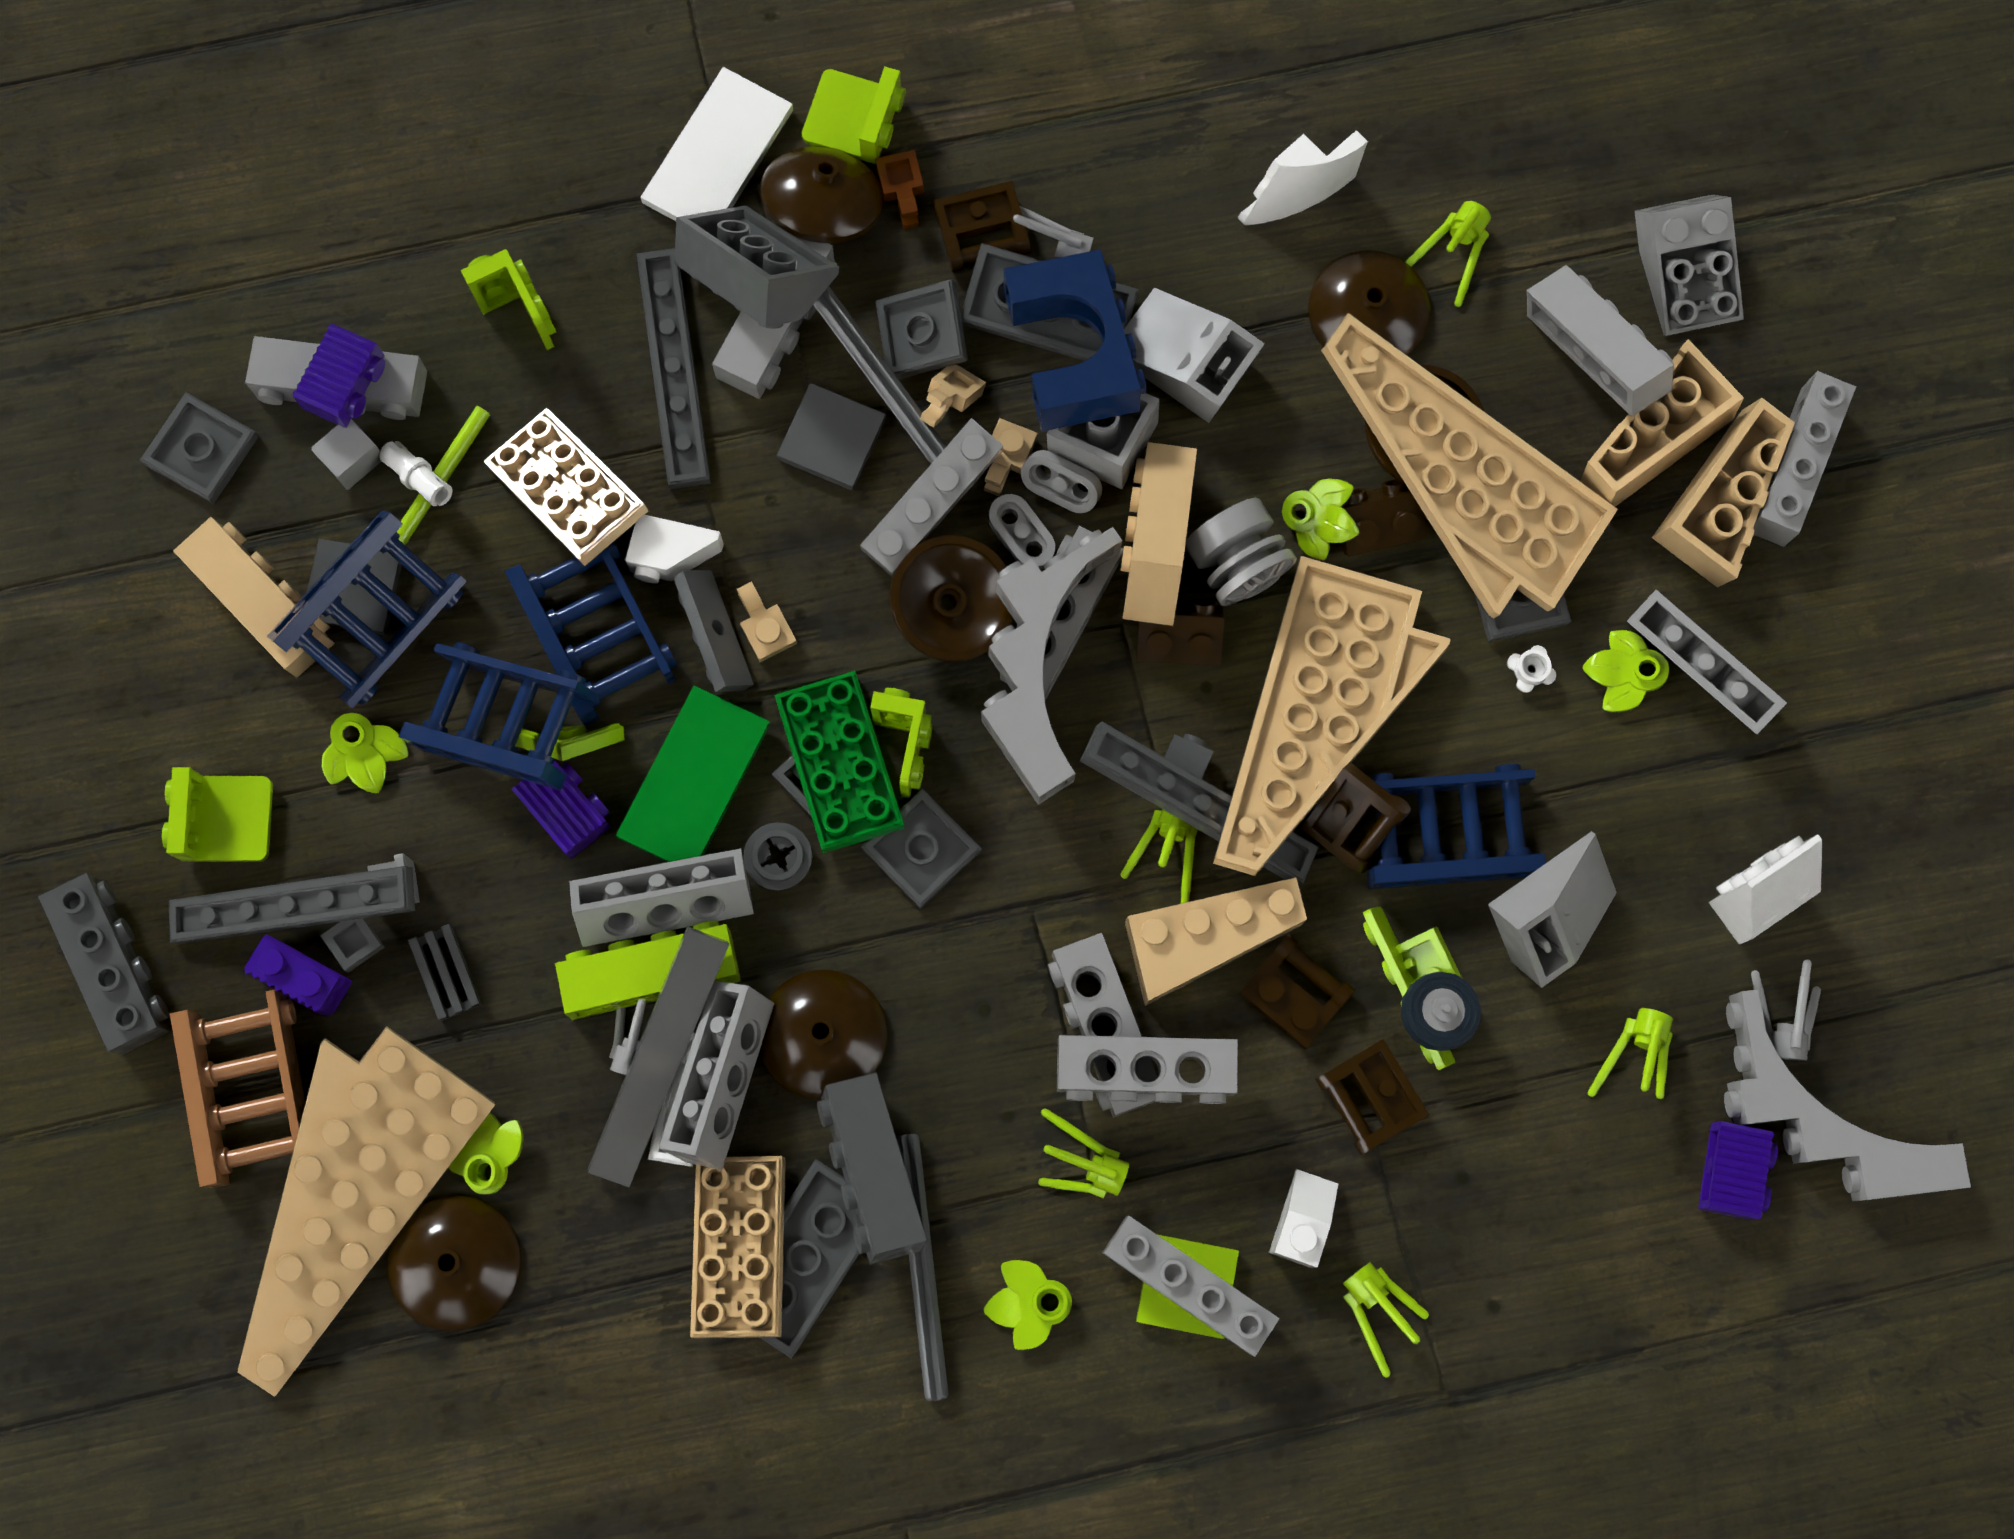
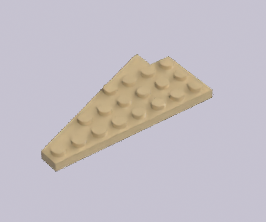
[1321,313,1618,619]
[1213,556,1451,876]
[238,1026,495,1397]

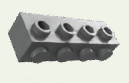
[38,873,170,1055]
[817,1073,927,1265]

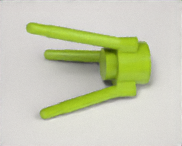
[1406,201,1491,307]
[1120,809,1198,904]
[1588,1008,1673,1099]
[1038,1109,1129,1198]
[1343,1262,1429,1378]

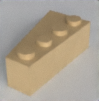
[1125,877,1307,1006]

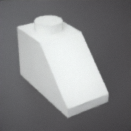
[625,515,724,583]
[1269,1169,1338,1268]

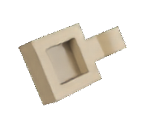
[920,364,986,428]
[984,418,1038,496]
[737,581,797,662]

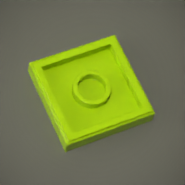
[1136,1235,1239,1339]

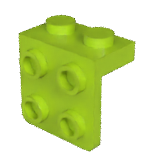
[802,66,906,164]
[461,249,556,350]
[870,688,933,798]
[162,767,273,862]

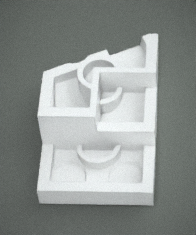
[1238,130,1368,225]

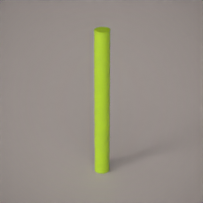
[397,406,490,545]

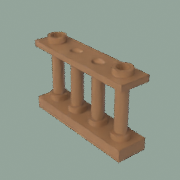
[170,990,306,1189]

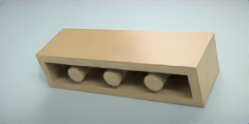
[173,517,335,678]

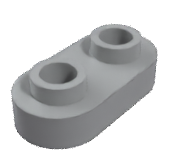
[1021,450,1102,513]
[989,494,1055,570]

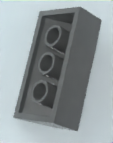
[674,205,839,329]

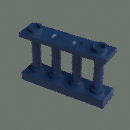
[267,510,467,709]
[505,541,677,727]
[399,642,598,791]
[1367,764,1546,890]

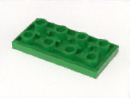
[774,671,905,854]
[616,686,771,862]

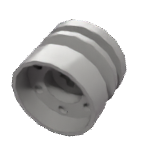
[1185,497,1297,606]

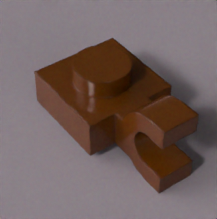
[875,150,924,230]

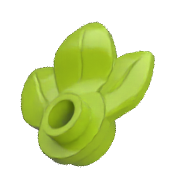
[1282,478,1360,560]
[1583,630,1669,712]
[322,713,409,794]
[448,1112,523,1195]
[984,1260,1072,1350]

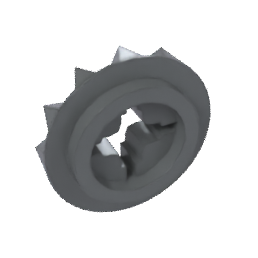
[743,822,813,892]

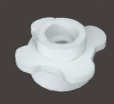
[1507,645,1556,693]

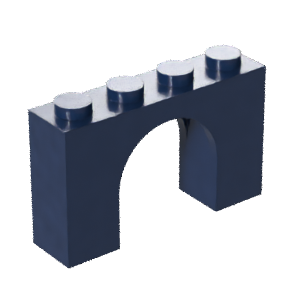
[1003,249,1146,432]

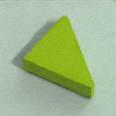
[515,723,625,761]

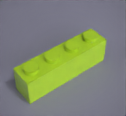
[555,921,741,1020]

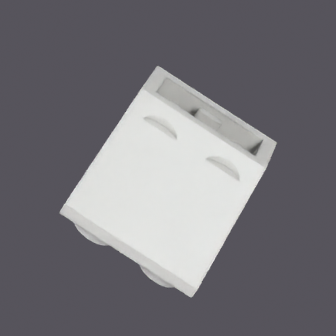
[1709,834,1822,945]

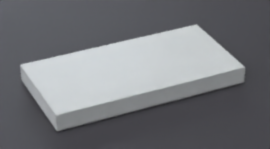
[640,67,793,221]

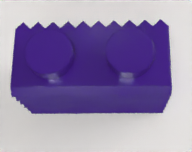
[293,323,385,428]
[512,760,611,859]
[244,934,352,1017]
[1698,1121,1778,1220]

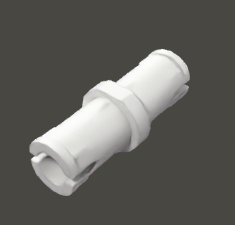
[379,441,453,506]

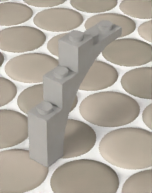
[981,527,1122,805]
[1724,989,1971,1201]

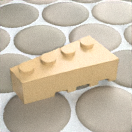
[1580,339,1744,507]
[1652,398,1795,588]
[1121,442,1197,626]

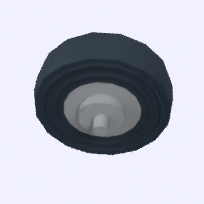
[1400,971,1481,1051]

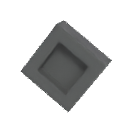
[320,918,385,973]

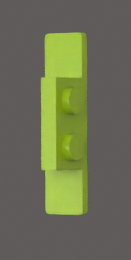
[1363,907,1462,1070]

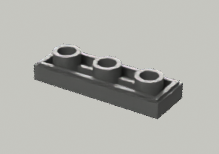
[673,570,754,692]

